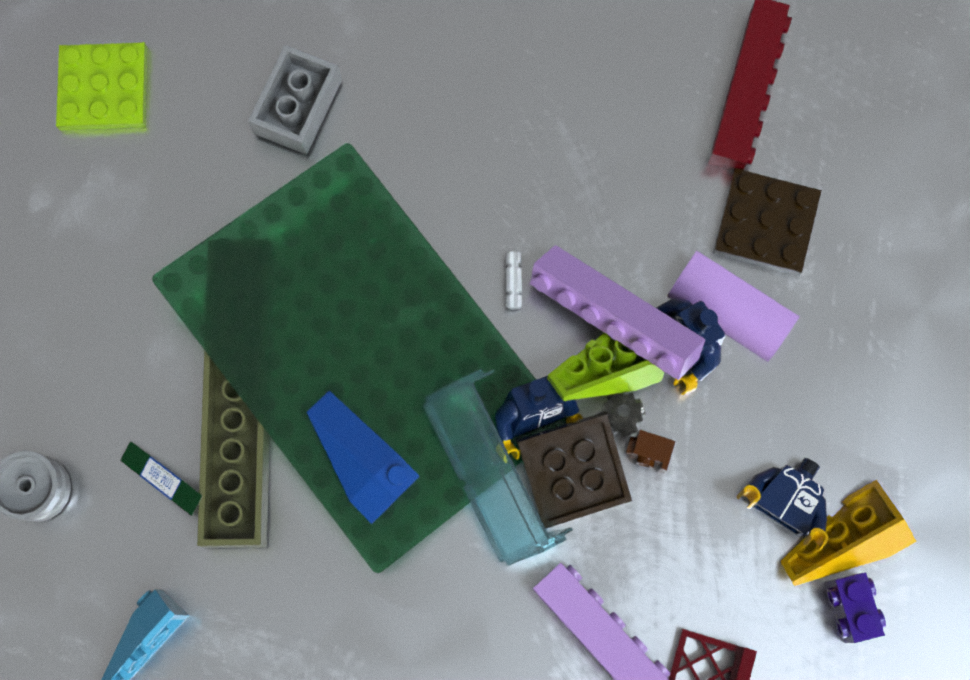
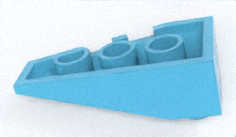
[101,589,189,680]

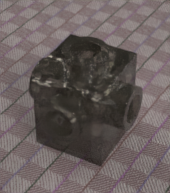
[599,392,646,437]

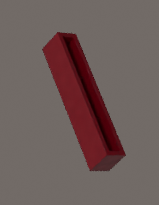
[708,0,792,171]

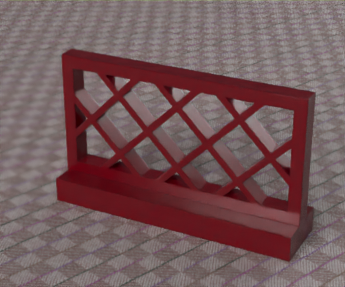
[669,629,757,680]

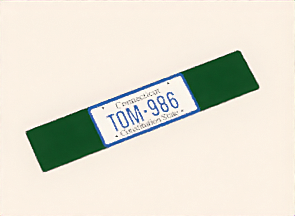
[120,441,203,516]

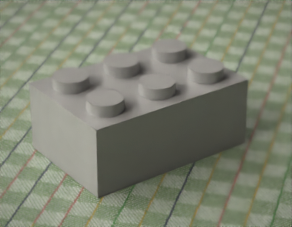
[248,45,342,155]

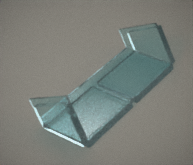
[423,368,573,566]

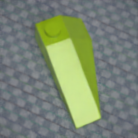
[547,332,664,401]

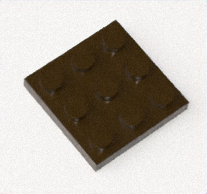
[713,168,822,276]
[516,412,632,529]

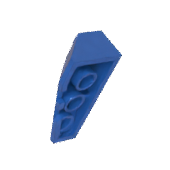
[307,391,419,524]

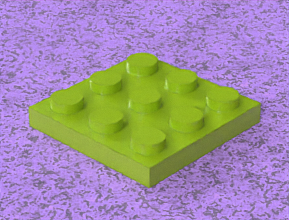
[56,42,148,130]

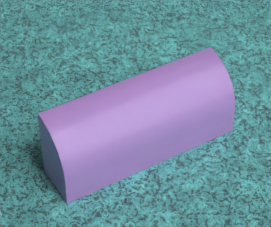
[667,251,800,362]

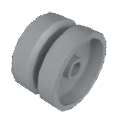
[0,450,71,523]

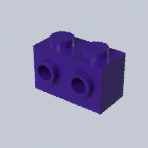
[827,572,886,643]

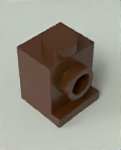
[625,430,676,474]

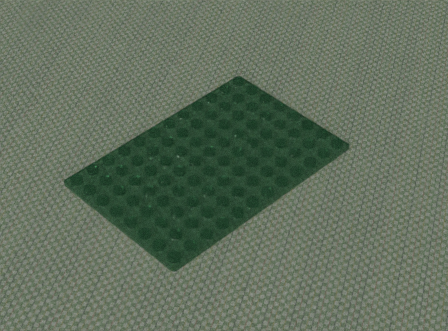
[152,143,567,574]

